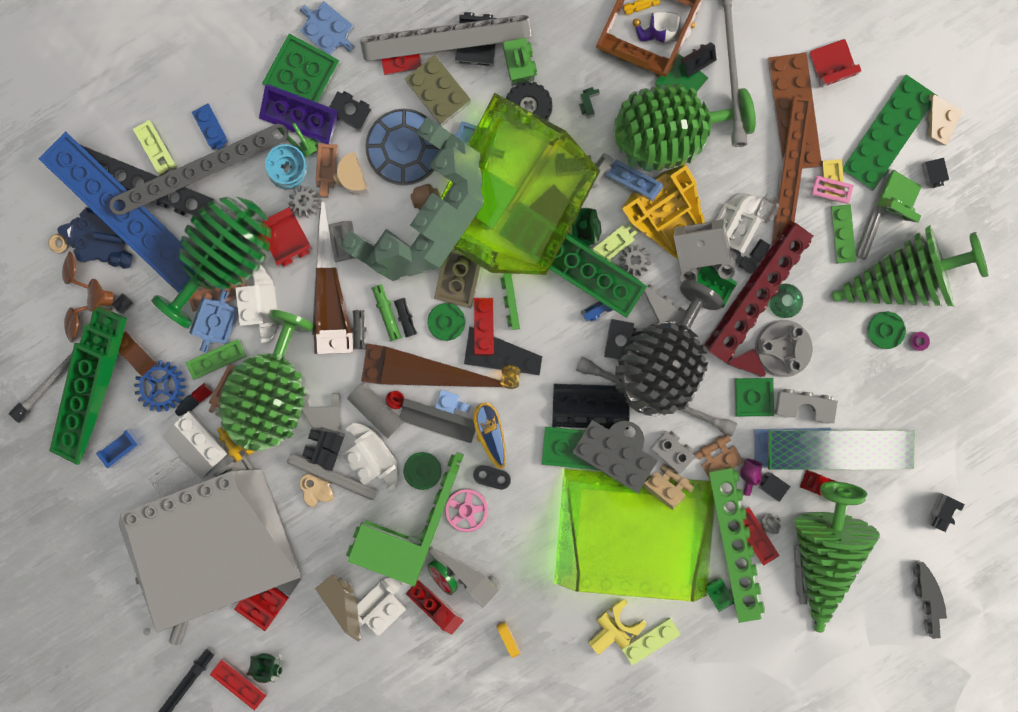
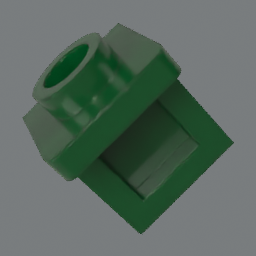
[579,87,600,119]

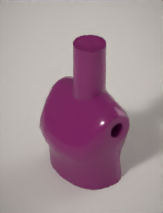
[740,459,763,496]

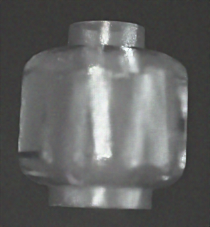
[751,193,780,223]

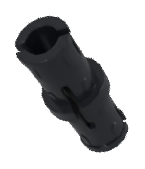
[394,298,417,338]

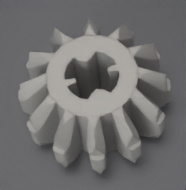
[288,185,321,218]
[619,244,651,276]

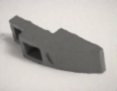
[913,560,947,639]

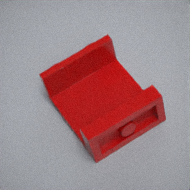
[261,207,312,268]

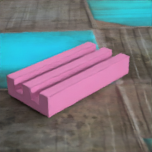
[811,175,854,204]

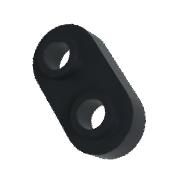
[473,465,511,490]

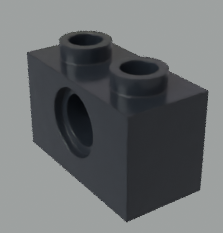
[329,91,372,132]
[604,319,637,360]

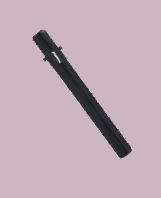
[158,649,214,712]

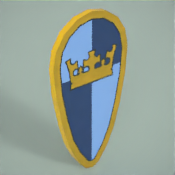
[473,402,506,469]

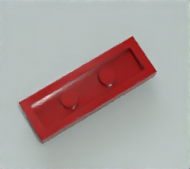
[474,298,494,356]
[736,506,780,566]
[210,659,267,711]

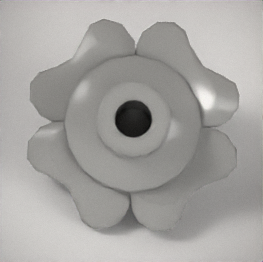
[761,513,781,534]

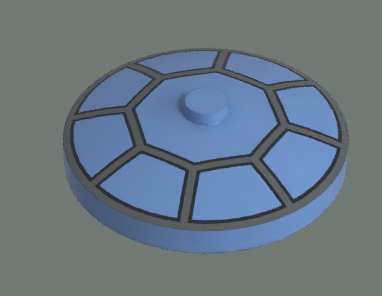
[365,109,440,186]

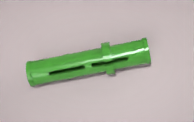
[371,284,402,342]

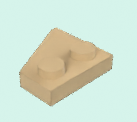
[928,94,962,145]

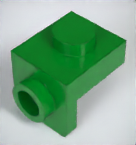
[705,579,735,612]

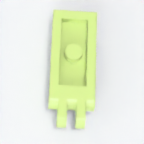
[593,224,639,260]

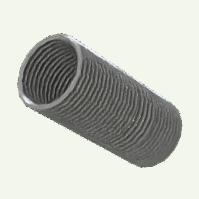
[347,382,404,439]

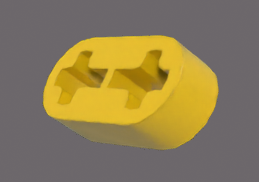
[496,621,521,658]

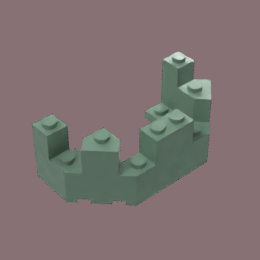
[339,117,484,281]

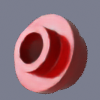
[385,391,404,409]

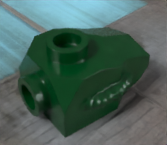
[572,208,602,246]
[246,653,283,683]

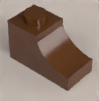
[119,331,156,376]

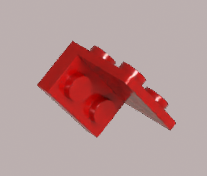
[809,39,862,87]

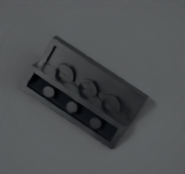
[552,384,630,429]

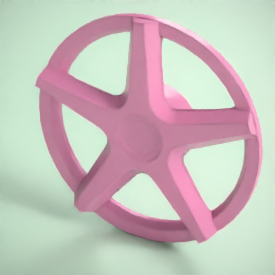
[445,489,488,532]

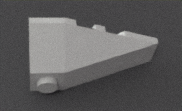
[429,547,499,608]

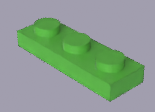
[831,204,857,264]
[500,272,520,330]
[185,339,247,380]

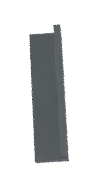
[399,398,476,443]

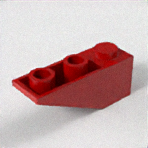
[406,580,464,635]

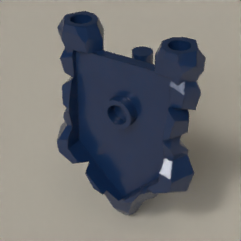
[57,207,133,269]

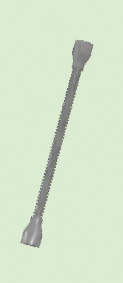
[721,0,747,147]
[576,357,737,437]

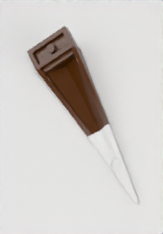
[312,201,353,354]

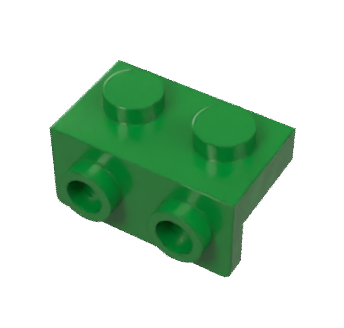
[696,266,737,308]

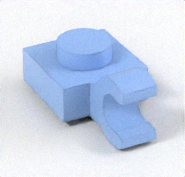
[435,390,471,414]

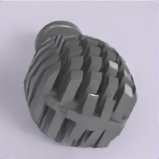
[615,280,723,417]

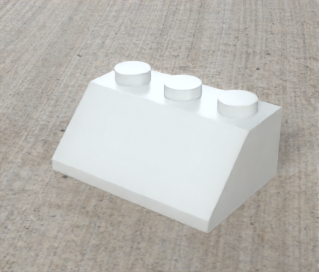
[163,411,229,479]

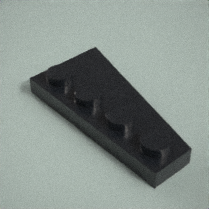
[464,326,542,375]

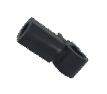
[732,239,771,274]

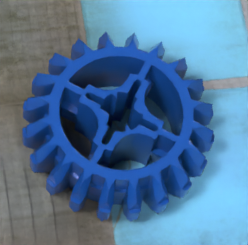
[134,360,187,412]

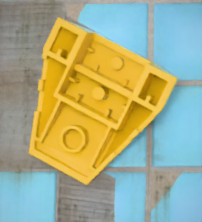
[621,164,705,259]

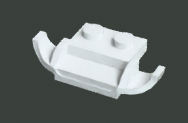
[715,193,761,254]
[235,265,278,343]
[342,423,399,492]
[357,577,406,636]

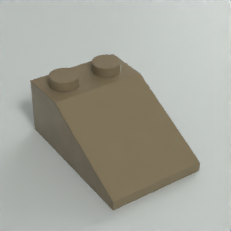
[434,241,486,309]
[315,574,361,642]

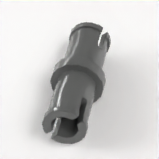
[352,310,367,349]

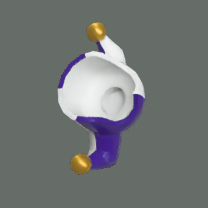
[633,12,695,43]

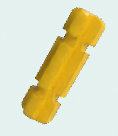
[623,0,660,15]

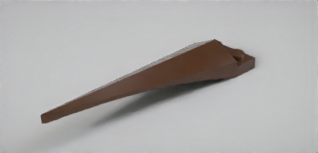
[361,343,516,388]

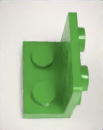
[877,171,921,223]

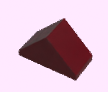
[726,349,766,377]

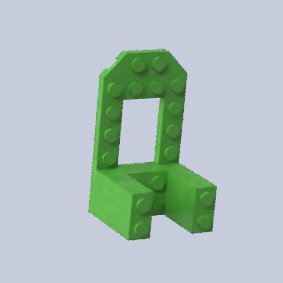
[346,451,464,587]

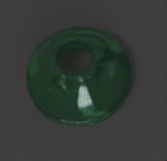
[768,283,803,318]

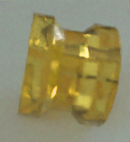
[500,365,521,389]

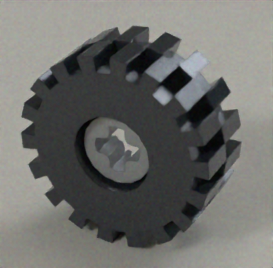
[505,81,553,131]

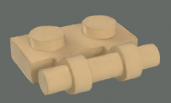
[643,464,694,510]

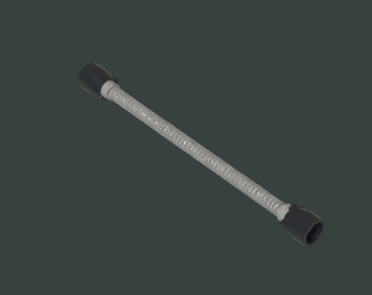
[9,293,134,423]

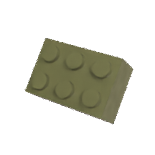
[405,55,471,126]

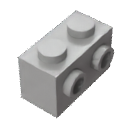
[651,431,695,474]

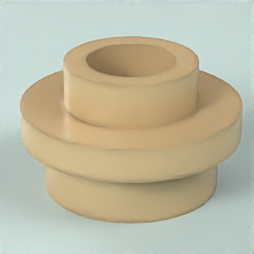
[48,234,68,253]

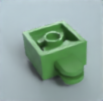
[503,37,537,86]

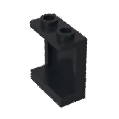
[455,12,496,67]

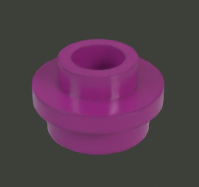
[910,332,930,351]

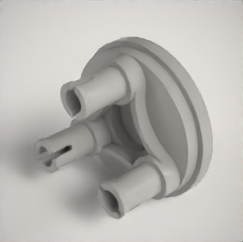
[755,320,813,377]

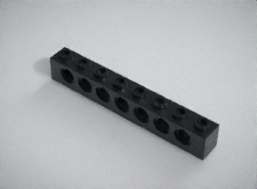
[81,145,217,220]

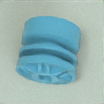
[265,144,307,189]

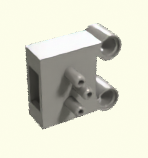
[673,219,736,282]

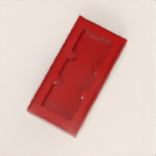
[381,54,421,76]

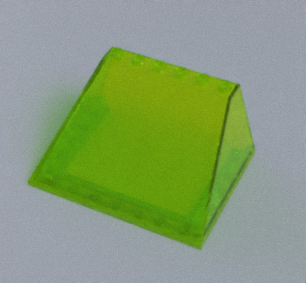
[441,93,600,275]
[554,468,715,602]

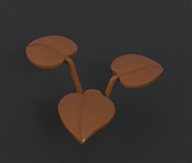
[62,251,113,342]

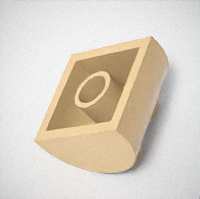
[333,152,369,195]

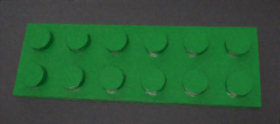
[843,74,938,191]

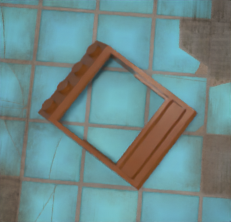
[596,0,703,77]

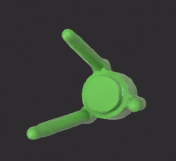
[277,123,318,158]

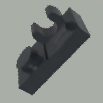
[681,42,717,78]

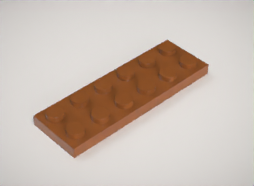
[768,52,822,169]

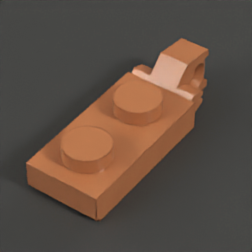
[315,143,338,198]

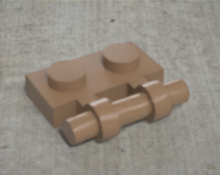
[694,435,744,480]

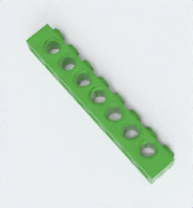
[709,466,765,623]

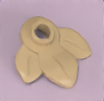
[300,474,334,508]

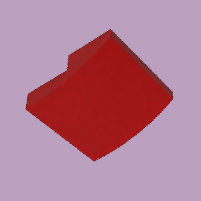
[234,588,289,631]

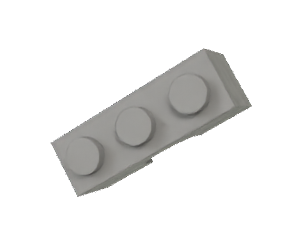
[775,389,838,424]

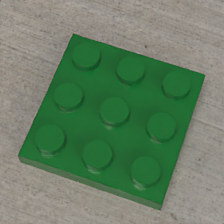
[262,34,340,103]

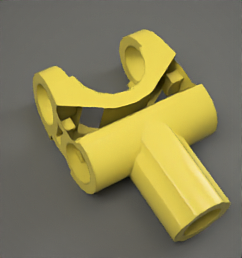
[588,598,647,655]

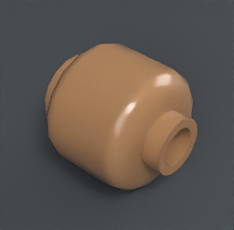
[411,184,440,210]

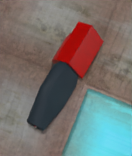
[175,383,213,416]

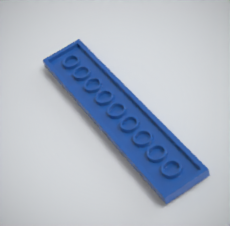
[38,131,195,293]

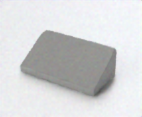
[329,221,356,262]

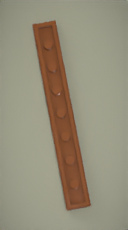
[771,96,813,249]

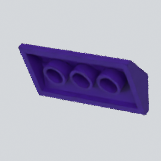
[259,84,337,145]

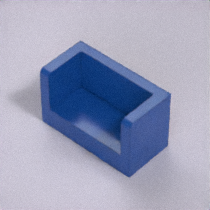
[96,429,142,469]

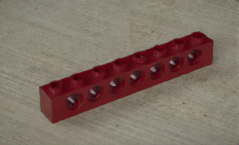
[704,220,814,363]

